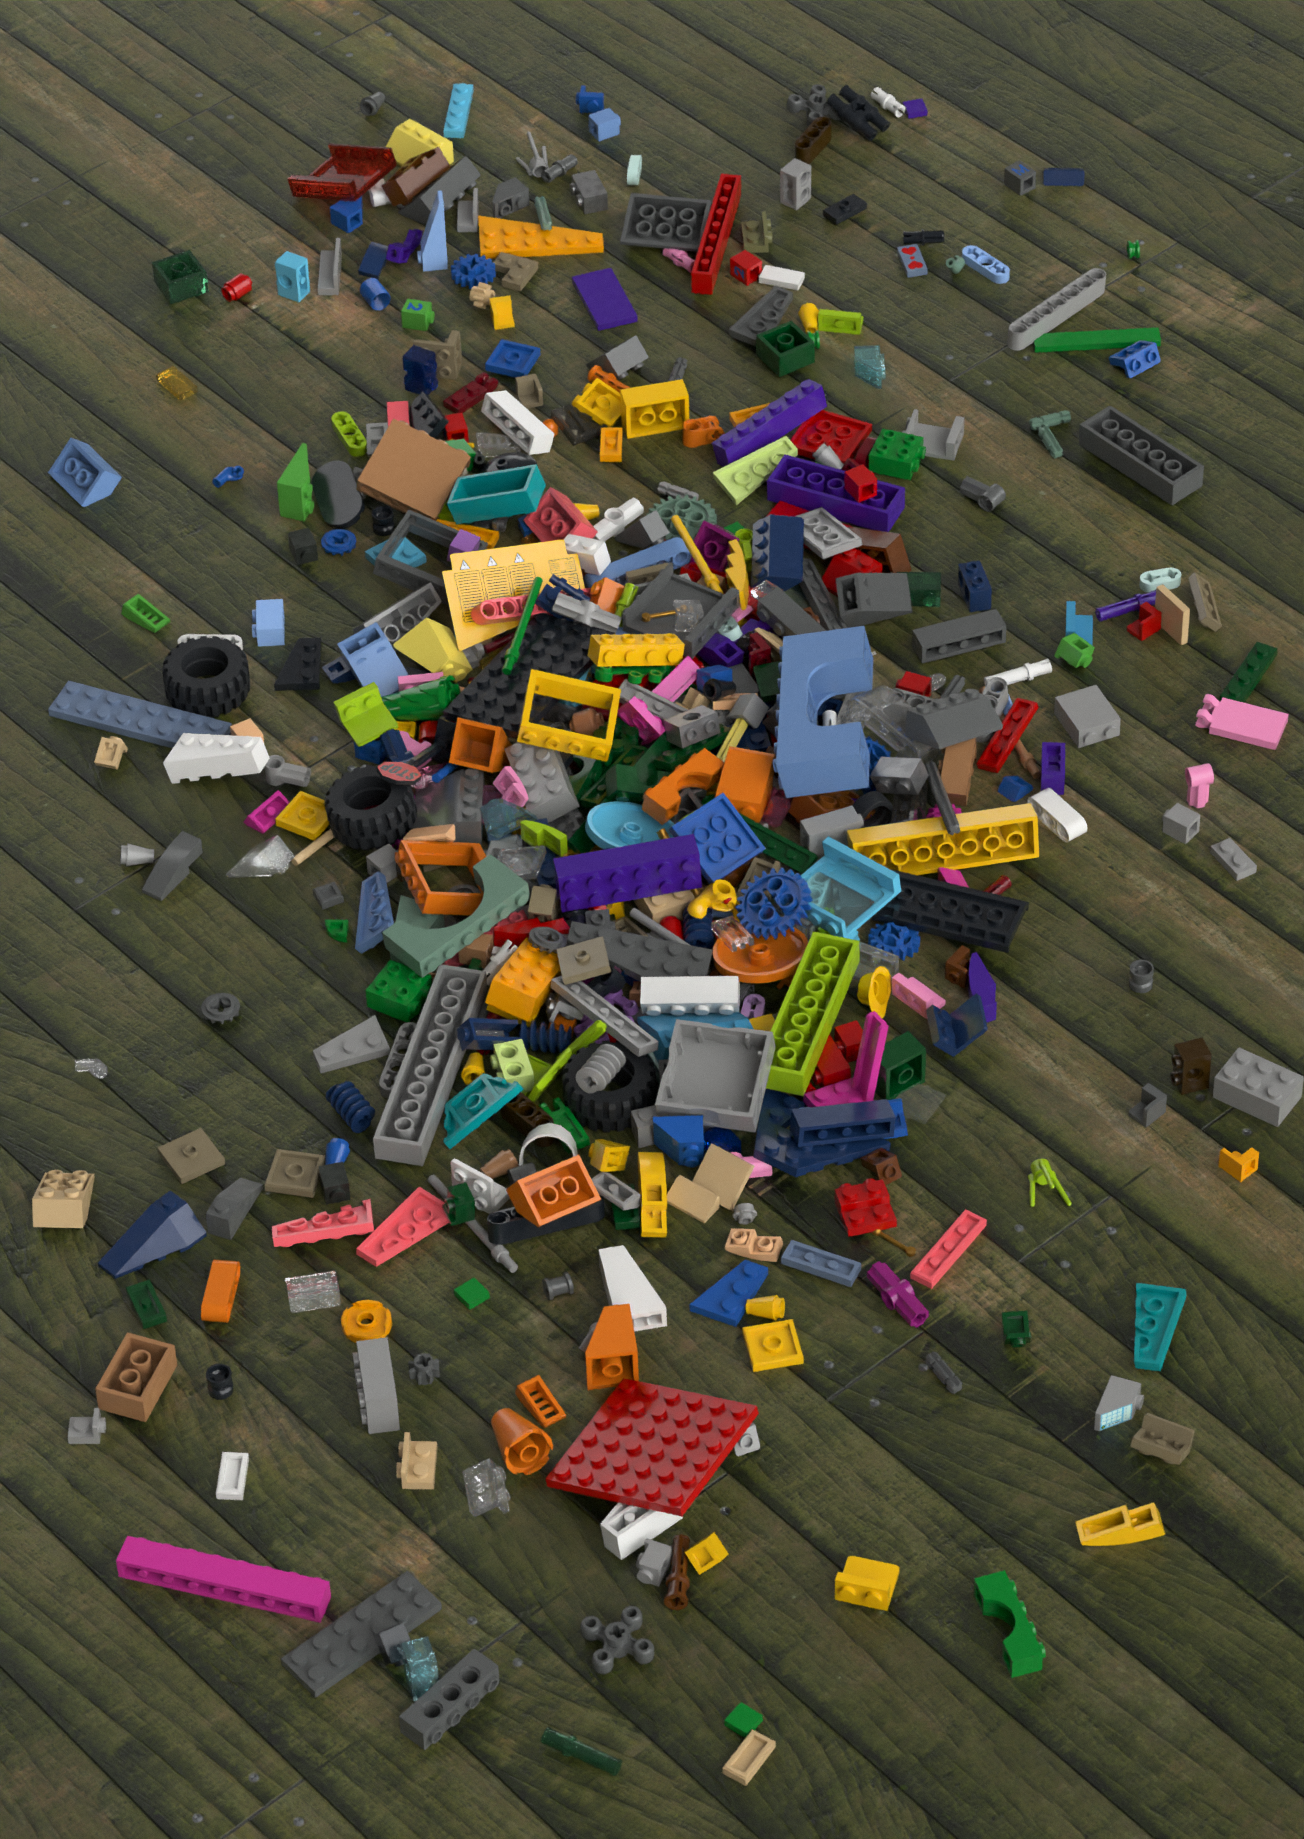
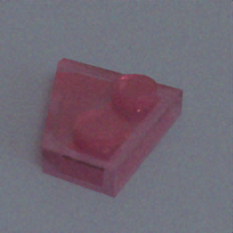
[411,762,448,790]

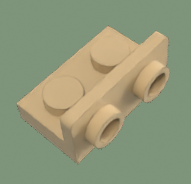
[397,1432,438,1489]

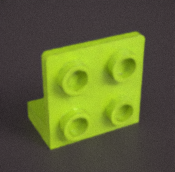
[334,682,398,747]

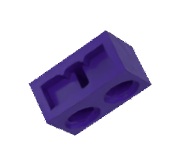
[1041,742,1065,795]

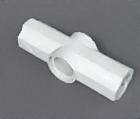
[593,497,644,541]

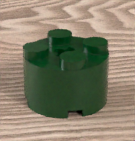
[593,717,639,769]

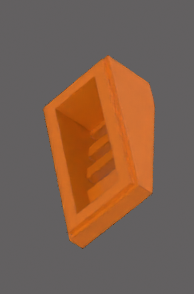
[515,1375,566,1428]

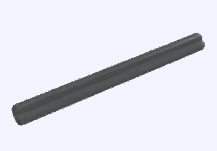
[924,761,960,835]

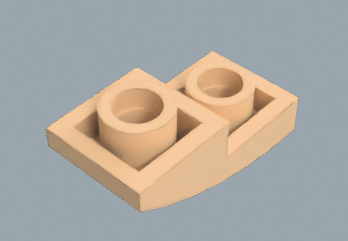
[725,1228,783,1262]

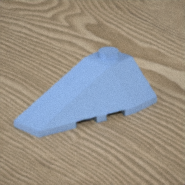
[417,190,448,271]

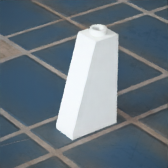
[599,1245,667,1331]

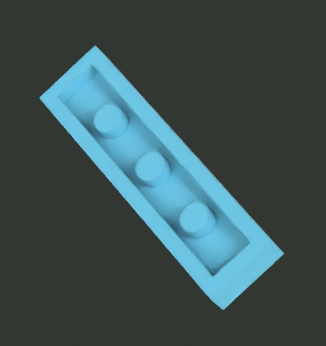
[444,83,474,138]

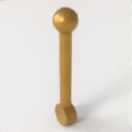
[642,606,688,622]
[872,1229,916,1257]

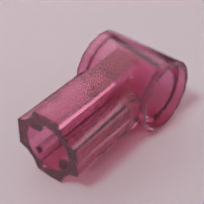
[762,790,794,827]

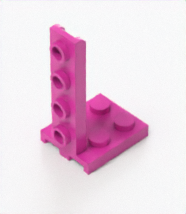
[617,656,700,745]
[803,1011,889,1107]

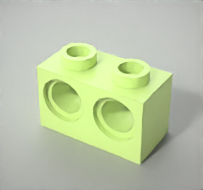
[490,1039,534,1093]

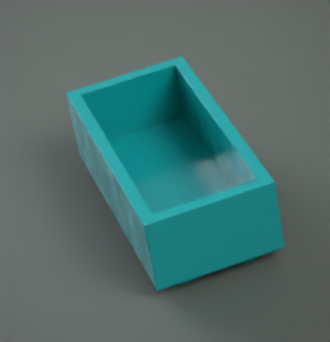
[447,464,546,524]

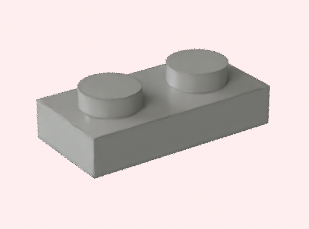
[1210,838,1257,881]

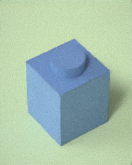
[588,108,621,141]

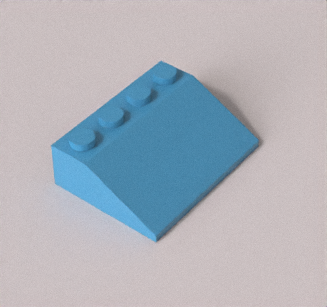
[637,1012,753,1064]

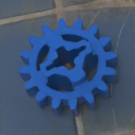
[451,254,496,289]
[868,922,920,961]

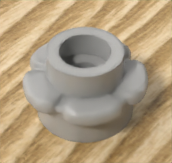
[732,1203,757,1225]

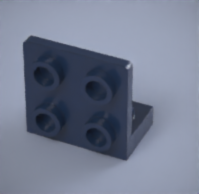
[926,994,988,1057]

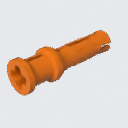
[587,365,630,393]

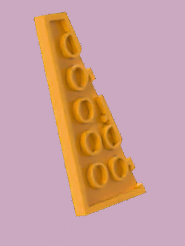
[478,216,604,259]

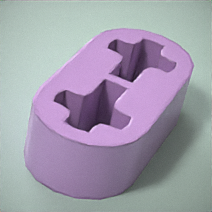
[741,994,765,1019]

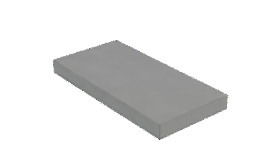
[795,507,862,559]

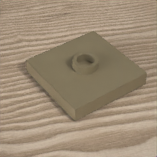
[557,936,611,985]
[157,1128,225,1184]
[264,1149,325,1198]

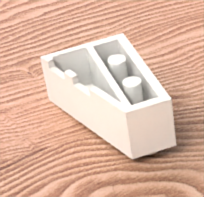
[600,1502,683,1560]

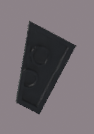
[410,392,449,438]
[274,638,322,691]

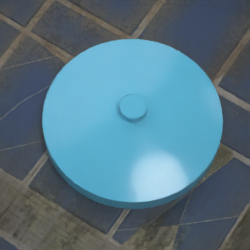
[585,801,675,850]

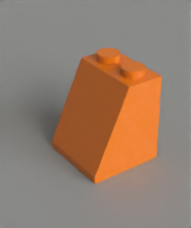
[715,746,775,823]
[585,1304,639,1390]

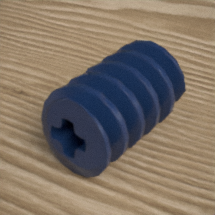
[682,906,714,949]
[519,1020,572,1054]
[326,1081,375,1133]

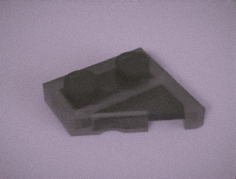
[550,404,608,446]

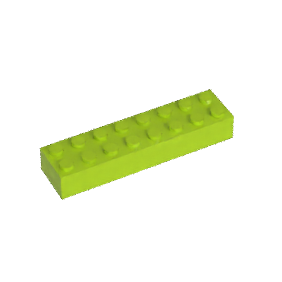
[766,932,860,1096]

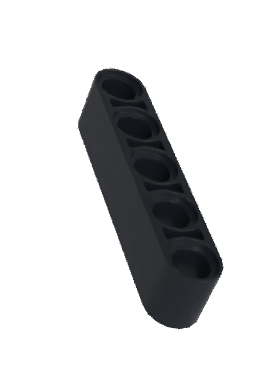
[487,1193,605,1245]

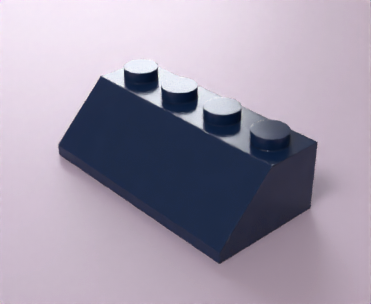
[751,514,804,596]

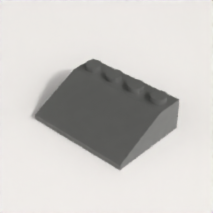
[620,193,712,252]
[413,768,485,845]

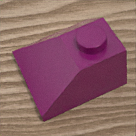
[689,520,739,572]

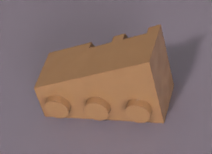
[938,738,977,806]

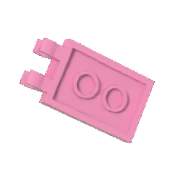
[1195,694,1289,750]

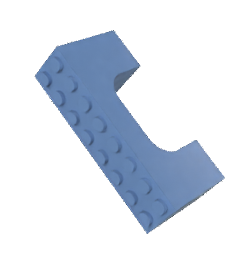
[773,626,873,798]

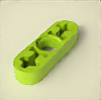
[331,412,367,457]

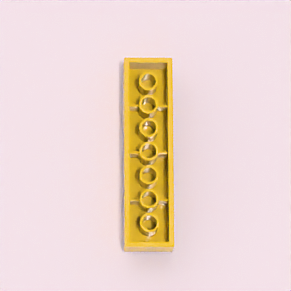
[847,803,1039,875]

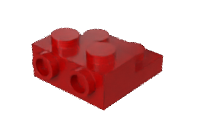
[834,1178,897,1237]

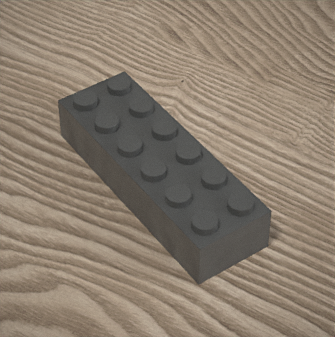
[1079,406,1204,505]

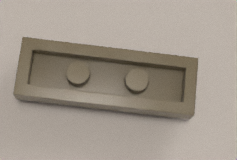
[1188,572,1222,632]

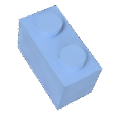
[252,599,285,647]

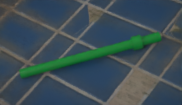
[502,577,543,675]

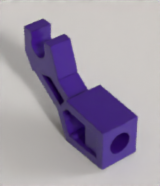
[386,229,423,263]

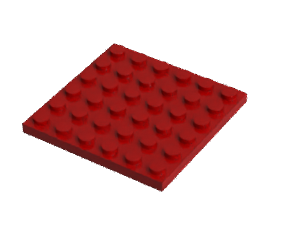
[545,1378,759,1517]

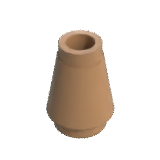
[480,1149,519,1179]

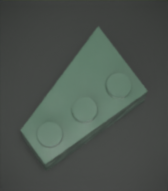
[390,895,445,966]

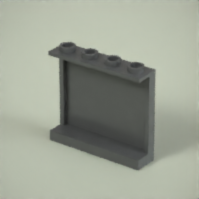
[621,562,739,659]

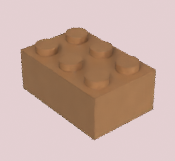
[95,1332,177,1422]

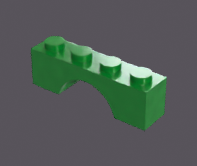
[974,1570,1046,1678]

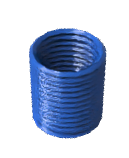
[360,278,391,311]

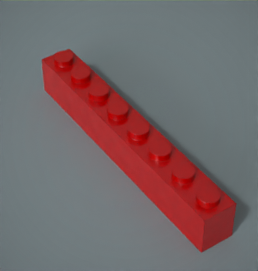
[691,174,741,295]

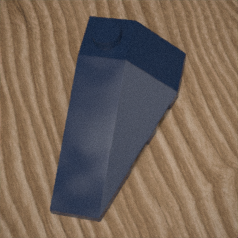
[98,1190,207,1279]

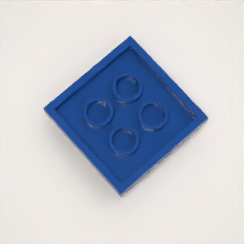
[669,793,766,884]

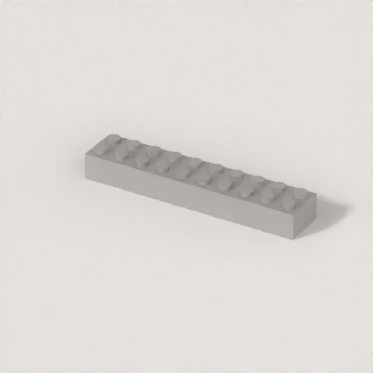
[373,964,487,1166]

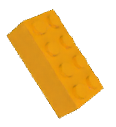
[485,938,562,1022]

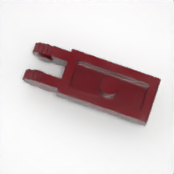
[443,372,499,414]

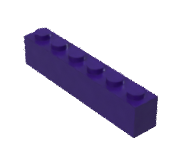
[712,379,827,467]

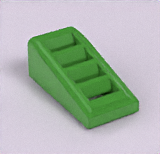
[121,594,170,633]

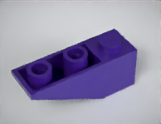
[697,633,744,667]

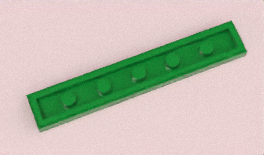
[1033,327,1161,353]

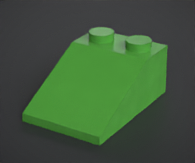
[277,443,314,521]

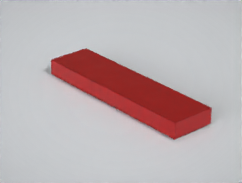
[976,698,1039,773]

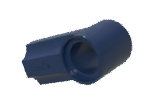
[379,729,414,763]

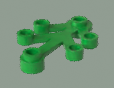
[594,666,675,684]

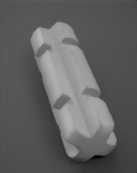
[658,482,699,501]

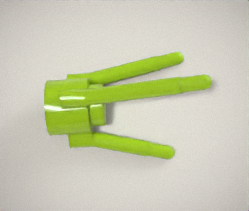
[1028,1159,1071,1207]

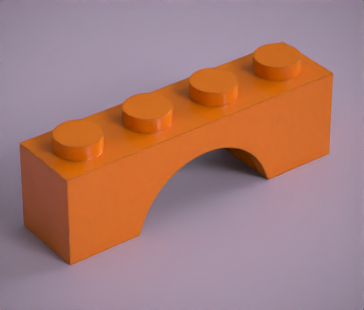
[641,748,724,825]

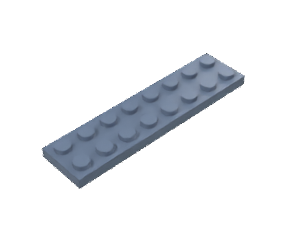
[48,681,232,748]

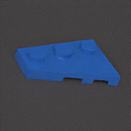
[690,1260,768,1327]

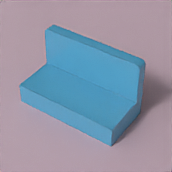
[1065,601,1093,645]

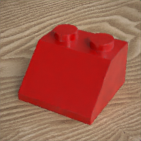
[822,548,882,597]

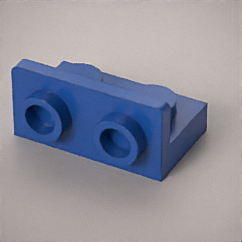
[1108,340,1161,378]

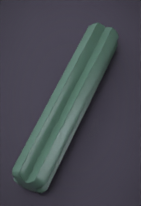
[535,196,552,231]

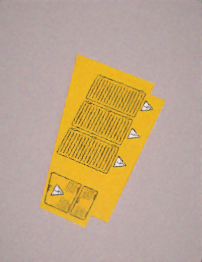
[442,540,585,651]

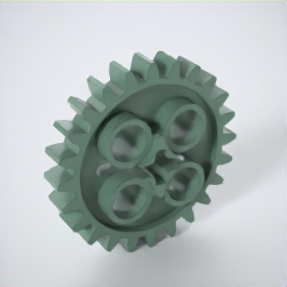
[646,495,717,541]

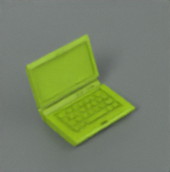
[522,1048,572,1102]

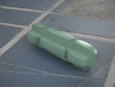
[1029,410,1071,430]
[1038,425,1063,459]

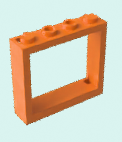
[394,840,486,915]

